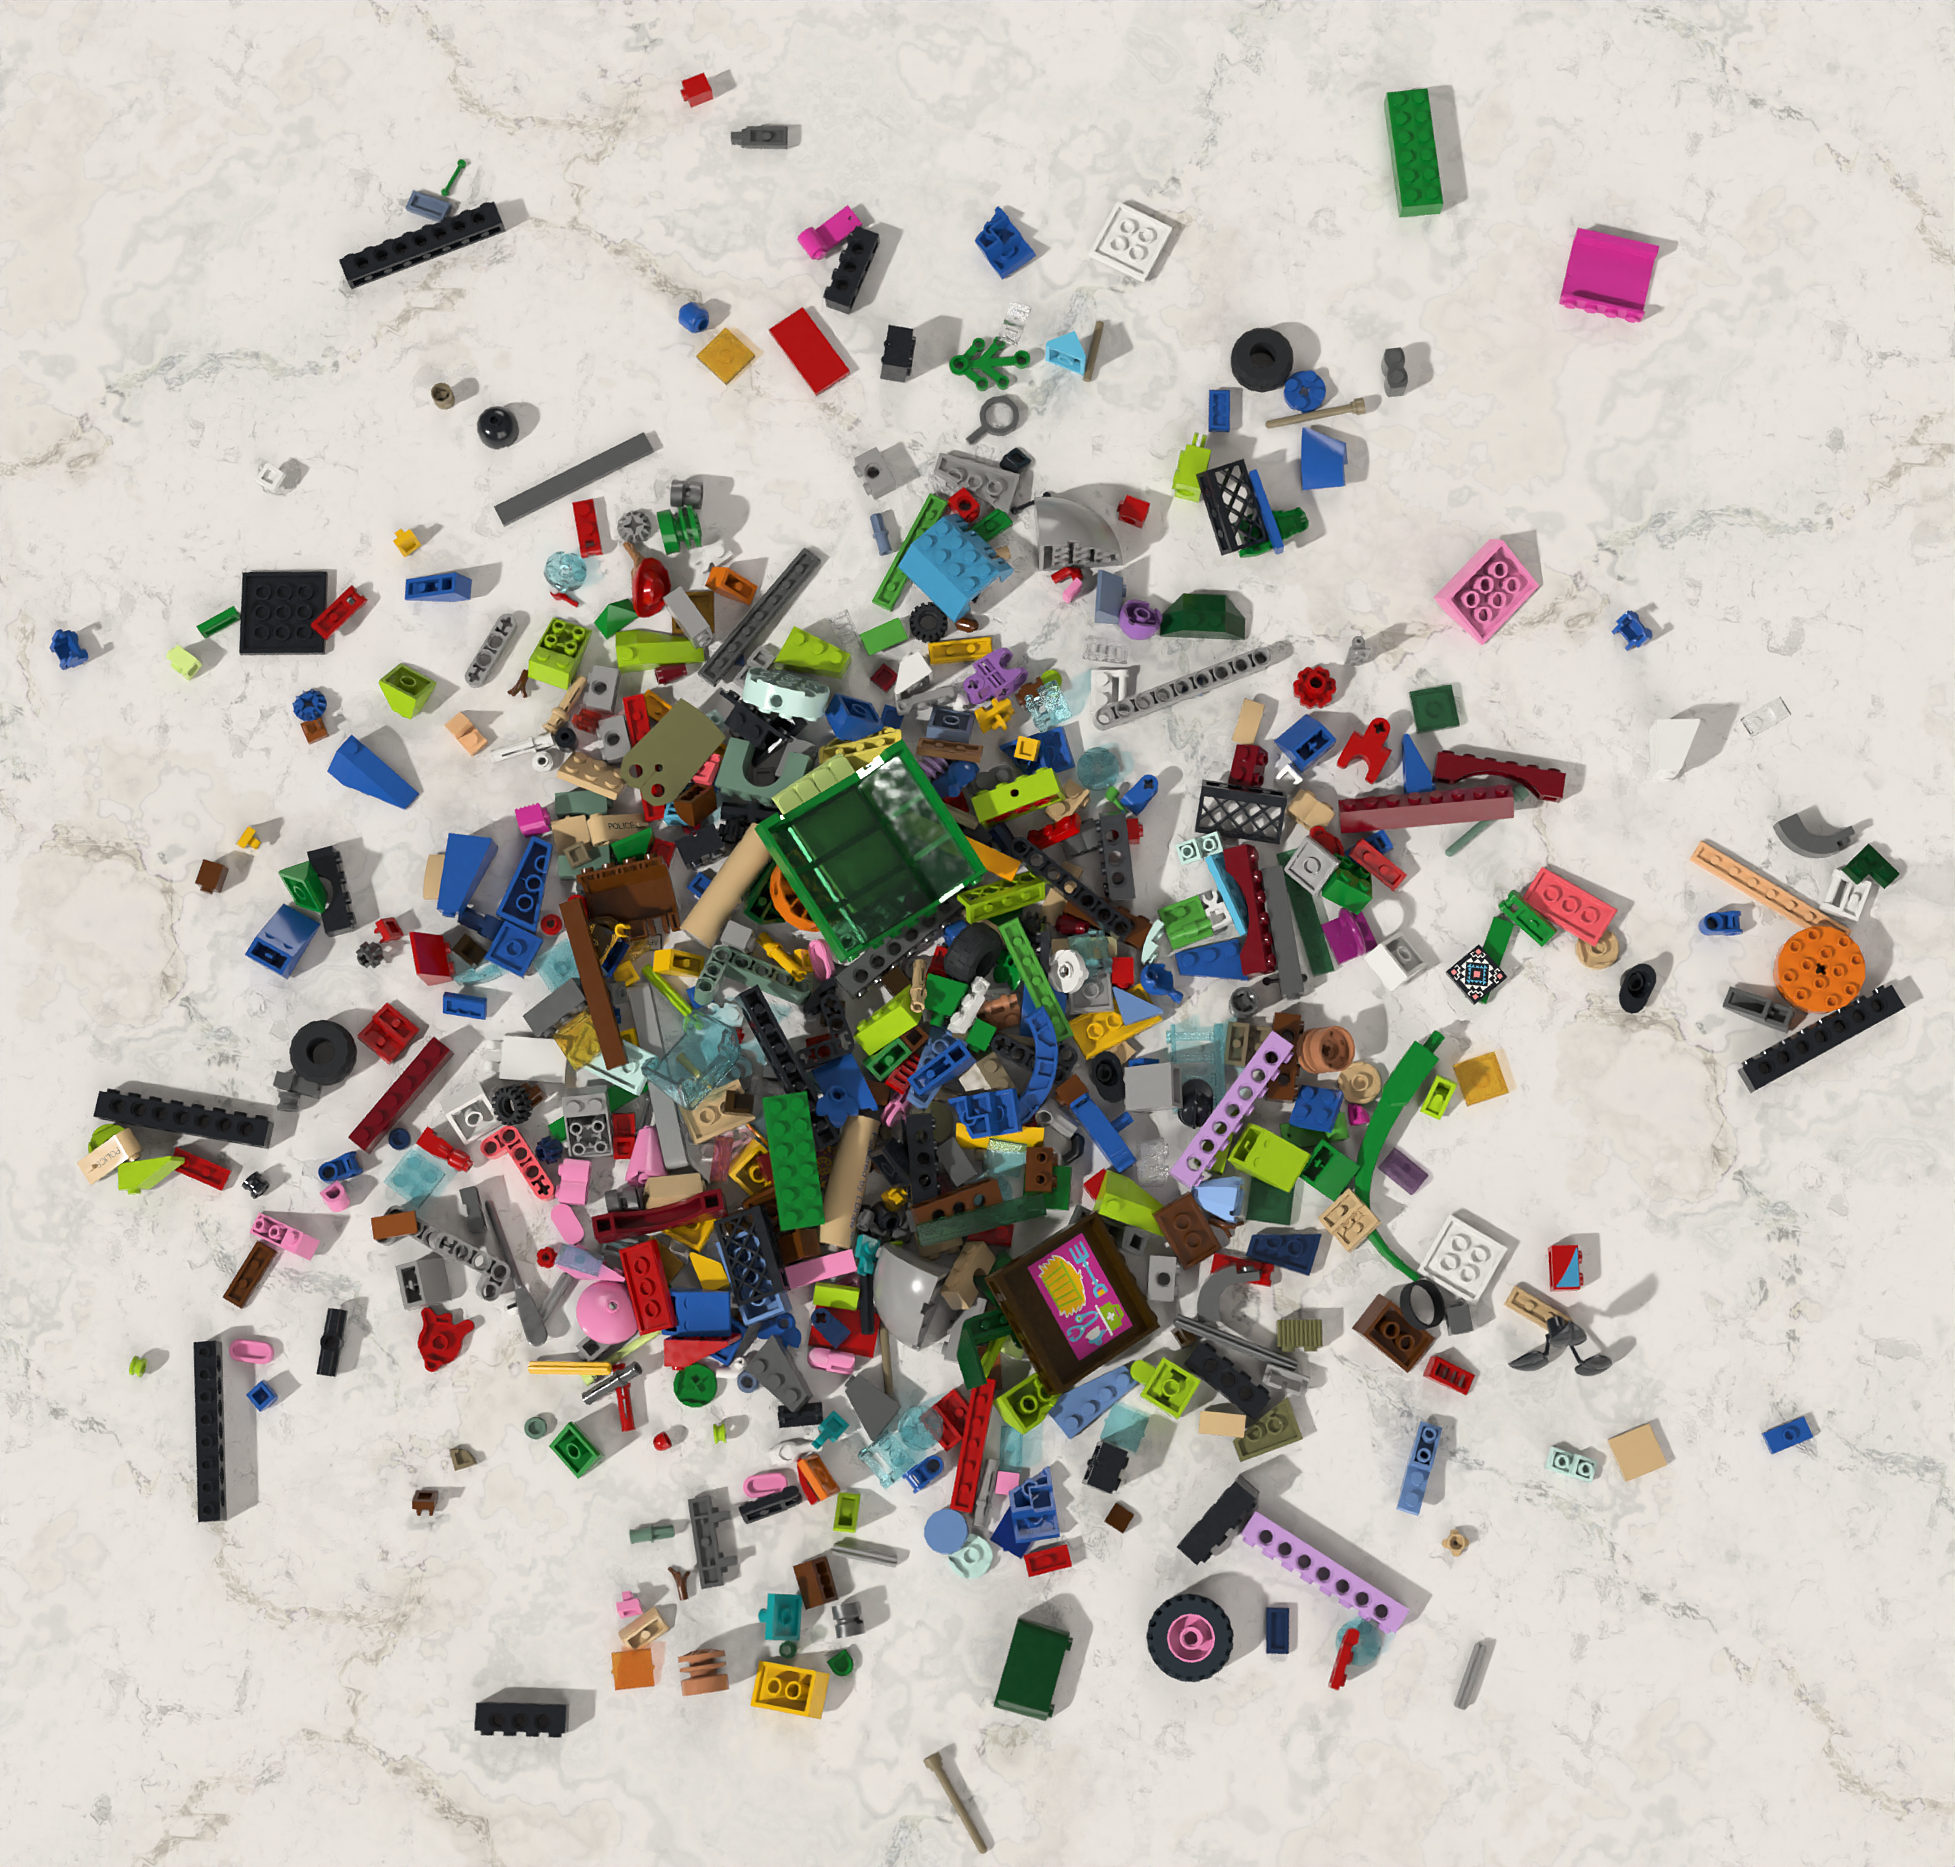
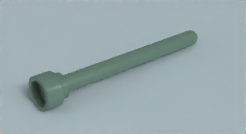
[1445,783,1529,857]

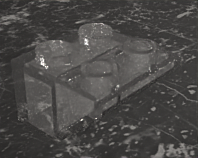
[1135,1138,1169,1187]

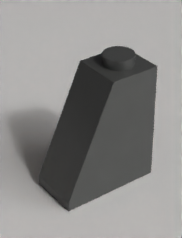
[844,1373,901,1443]

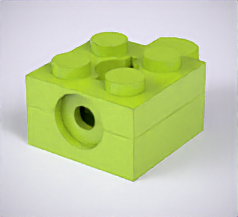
[1172,432,1211,503]
[1130,1357,1201,1420]

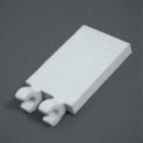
[484,1036,569,1084]

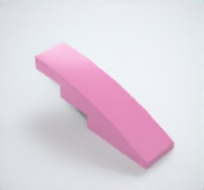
[785,1249,857,1290]

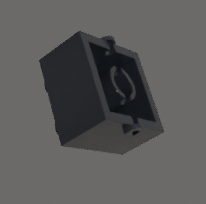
[880,325,916,383]
[674,823,726,871]
[1082,1441,1129,1494]

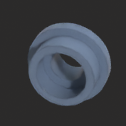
[737,1371,759,1393]

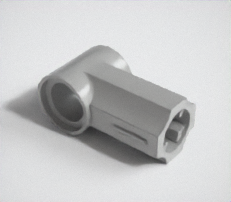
[1035,1099,1080,1139]

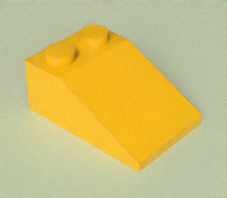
[723,1138,771,1196]
[750,1660,830,1719]

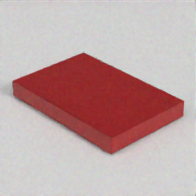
[808,1305,881,1359]

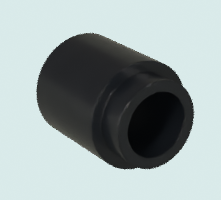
[555,727,579,753]
[870,1201,900,1231]

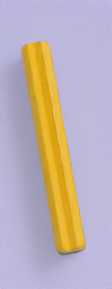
[528,1361,612,1375]

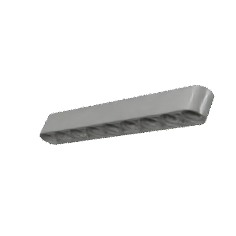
[1093,647,1271,731]
[628,982,689,1171]

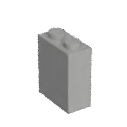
[663,586,713,649]
[1123,1062,1183,1113]

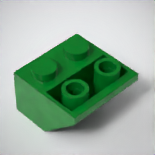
[1322,853,1373,915]
[1299,1139,1361,1202]

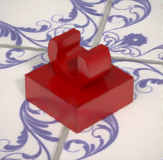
[374,917,404,943]

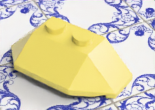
[819,726,903,772]

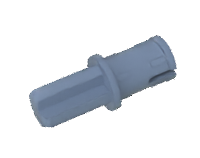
[870,513,892,556]

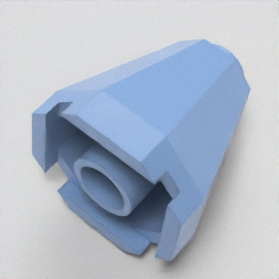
[1191,1176,1244,1223]

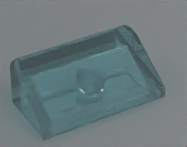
[554,1243,605,1277]
[999,1426,1023,1472]

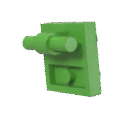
[1157,895,1214,951]

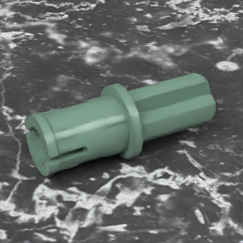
[629,1524,675,1544]

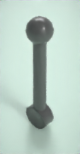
[635,1094,651,1138]

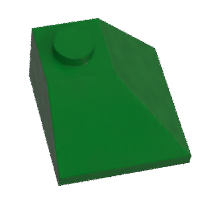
[611,827,656,865]

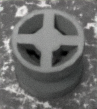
[277,1092,301,1112]

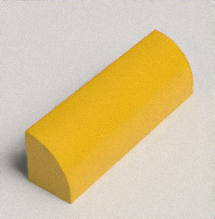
[956,1123,1044,1152]

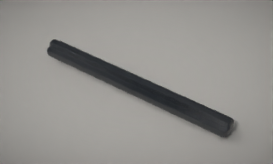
[858,1204,874,1335]

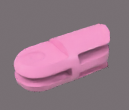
[880,1082,913,1127]
[807,1347,855,1375]

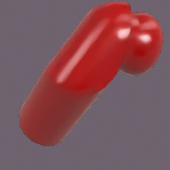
[1051,566,1084,584]

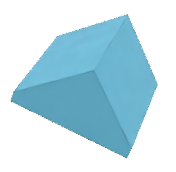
[1045,331,1086,376]

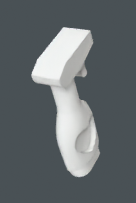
[769,1428,823,1466]

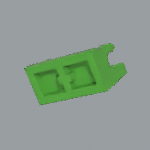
[859,617,908,656]

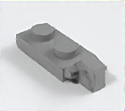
[895,686,955,716]

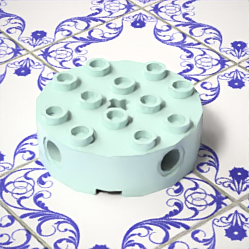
[742,667,830,721]

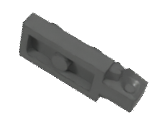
[731,126,788,149]

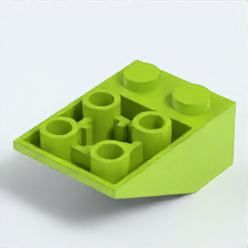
[528,617,592,690]
[1227,1122,1311,1193]

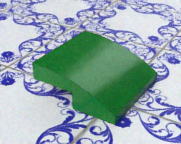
[1022,1164,1072,1211]

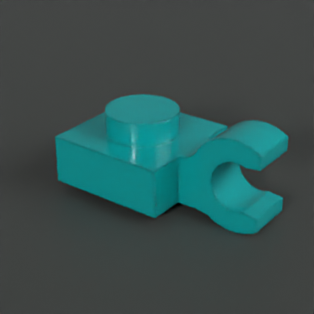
[855,1234,881,1276]
[811,1410,850,1450]

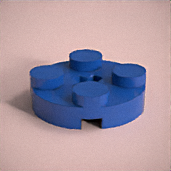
[1283,370,1326,413]

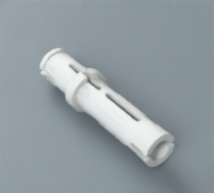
[489,732,555,764]

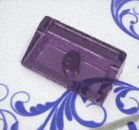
[1378,1147,1428,1195]

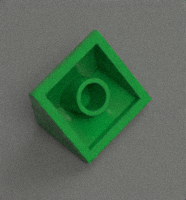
[278,861,328,914]
[549,1421,604,1479]

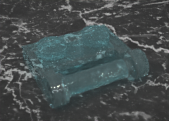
[858,1429,916,1488]

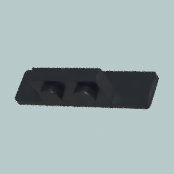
[719,689,794,748]

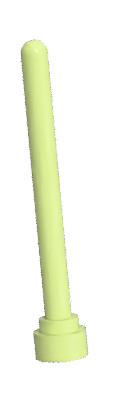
[580,1330,662,1386]

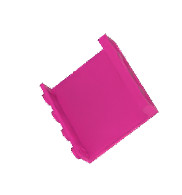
[1559,228,1659,323]

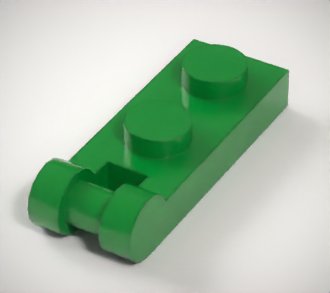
[1498,890,1558,947]

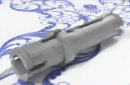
[972,1458,1000,1528]

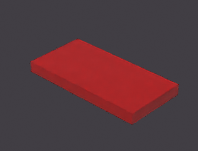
[769,307,850,396]
[619,1239,678,1336]

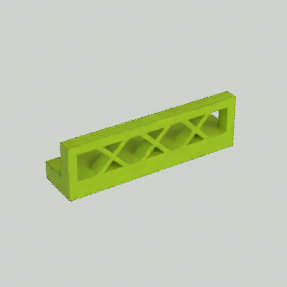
[957,871,1045,924]

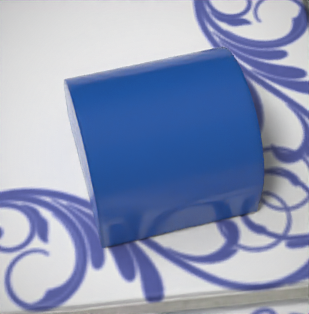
[246,1380,279,1412]

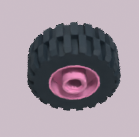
[1146,1594,1234,1682]

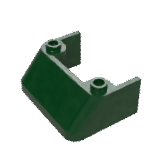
[956,1308,1023,1390]

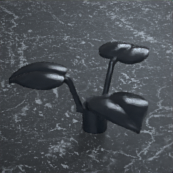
[1508,1316,1612,1376]

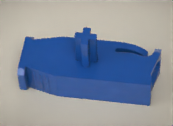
[1070,1093,1137,1174]

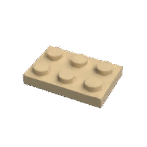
[556,751,632,801]
[678,1079,756,1146]

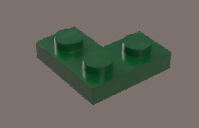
[1842,843,1900,889]

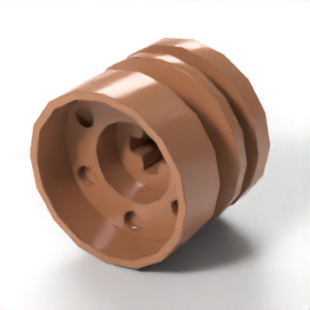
[1296,1026,1355,1074]
[678,1648,730,1696]

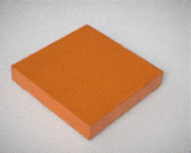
[797,1453,840,1501]

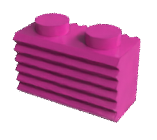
[515,803,552,838]

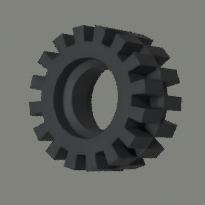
[909,602,948,643]
[492,1085,533,1127]

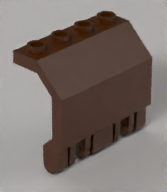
[576,852,681,946]

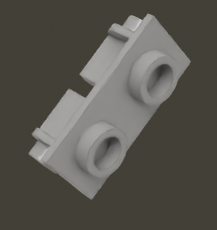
[1345,636,1371,666]
[1262,1363,1310,1397]

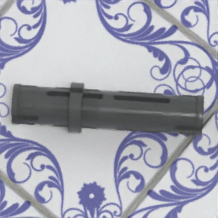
[582,1361,642,1405]

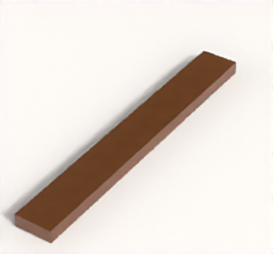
[559,898,629,1070]

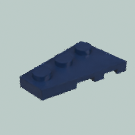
[1246,1234,1322,1276]

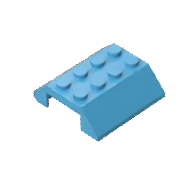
[898,513,1014,623]

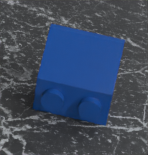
[825,693,884,742]

